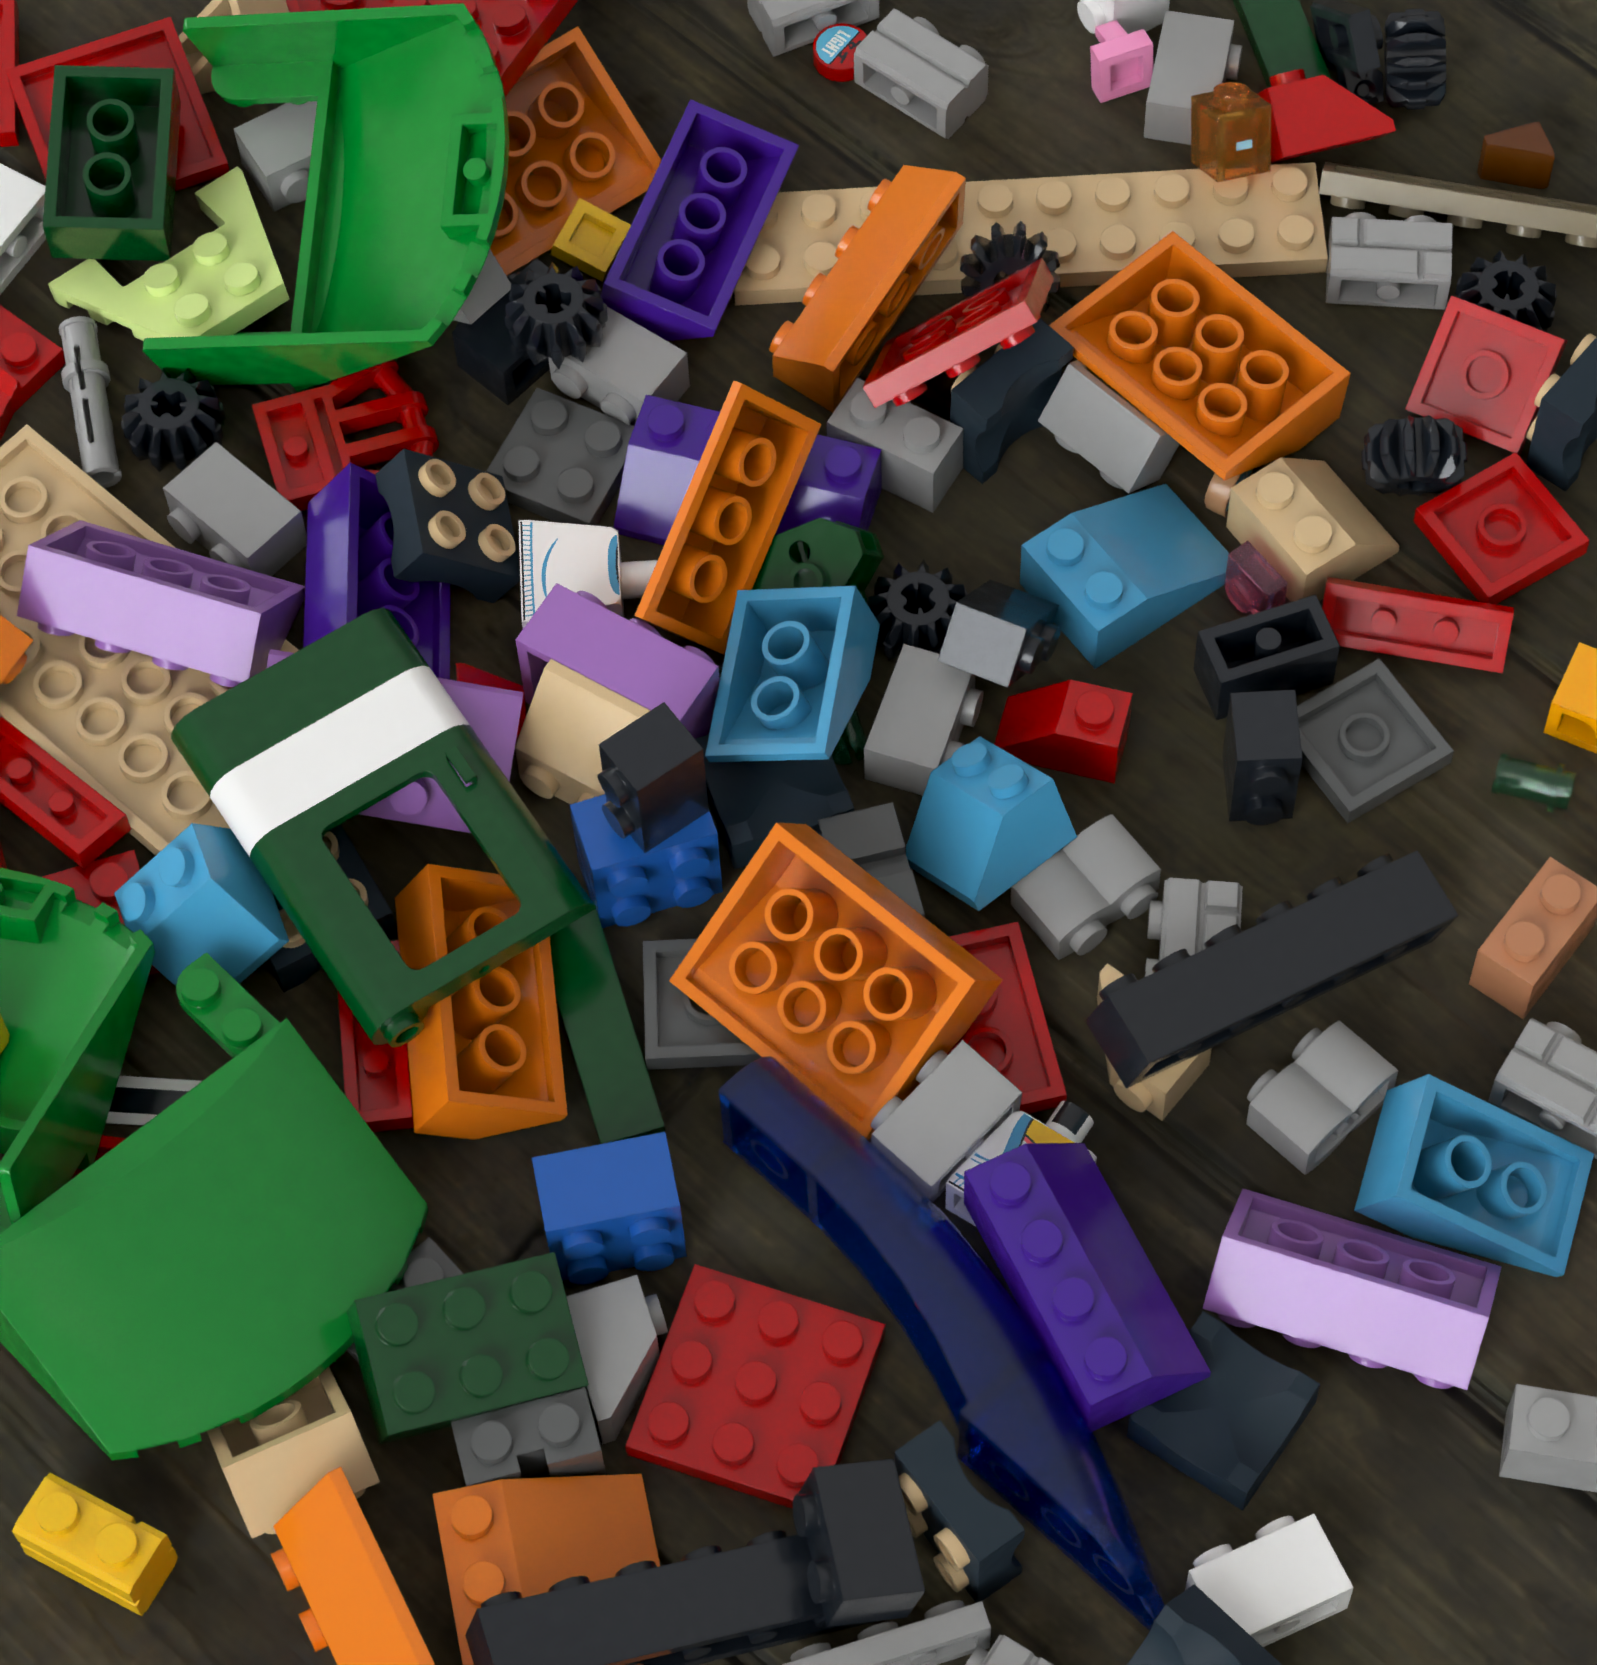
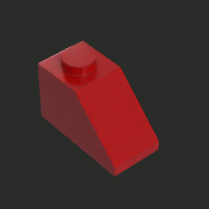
[1255,69,1396,164]
[994,679,1133,784]

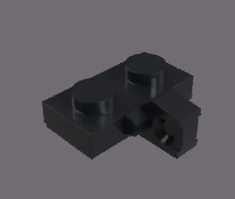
[1310,0,1384,105]

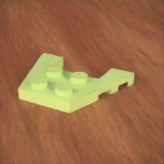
[48,166,290,341]

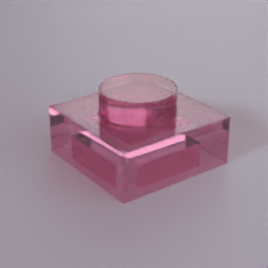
[1224,541,1288,615]

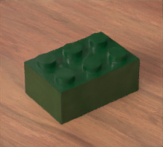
[43,65,181,261]
[347,1252,589,1445]

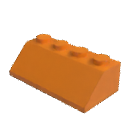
[769,165,966,413]
[634,381,822,655]
[395,864,568,1140]
[270,1467,435,1665]

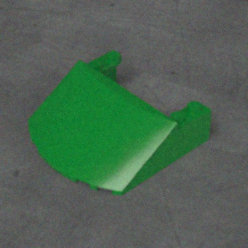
[142,3,509,392]
[0,868,155,1229]
[0,952,428,1461]

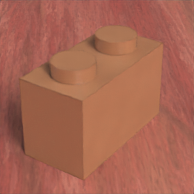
[1469,857,1597,1019]

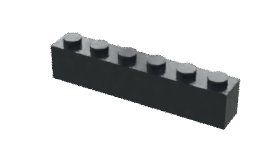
[1085,850,1459,1089]
[465,1530,877,1665]

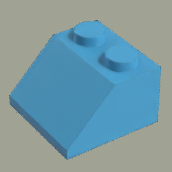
[906,736,1077,911]
[114,823,289,986]

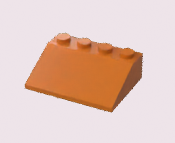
[490,26,661,276]
[1049,231,1351,481]
[669,822,1003,1141]
[432,1474,660,1665]

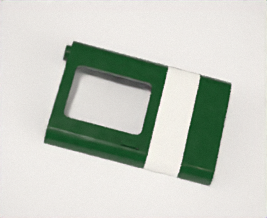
[171,608,596,1047]

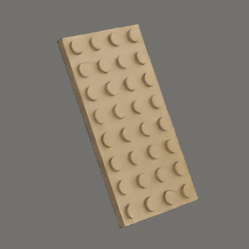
[0,424,299,856]

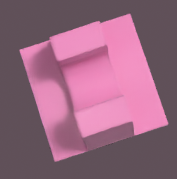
[1090,20,1154,103]

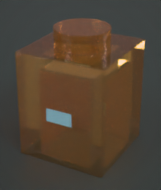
[1191,82,1271,182]

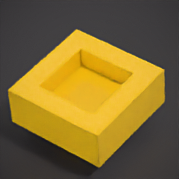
[550,198,631,282]

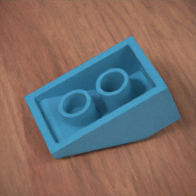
[1020,484,1242,669]
[705,586,880,762]
[1354,1074,1594,1277]

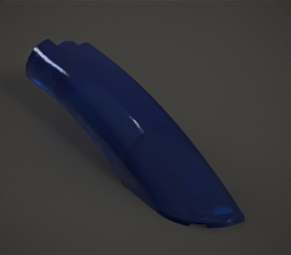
[719,1056,1165,1631]

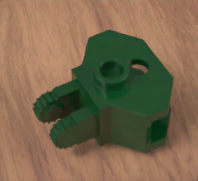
[752,518,884,602]

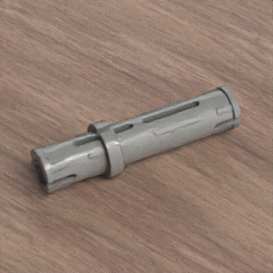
[58,316,122,488]

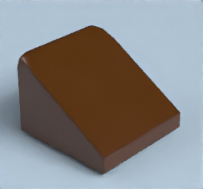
[1477,122,1555,189]

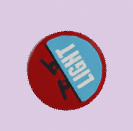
[813,23,867,82]

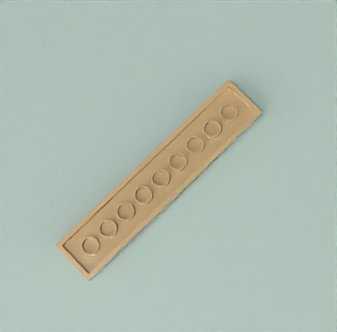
[734,162,1328,306]

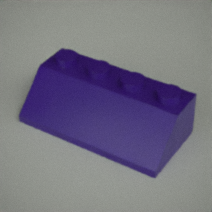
[601,99,799,341]
[613,395,882,545]
[303,462,450,680]
[964,1143,1211,1434]

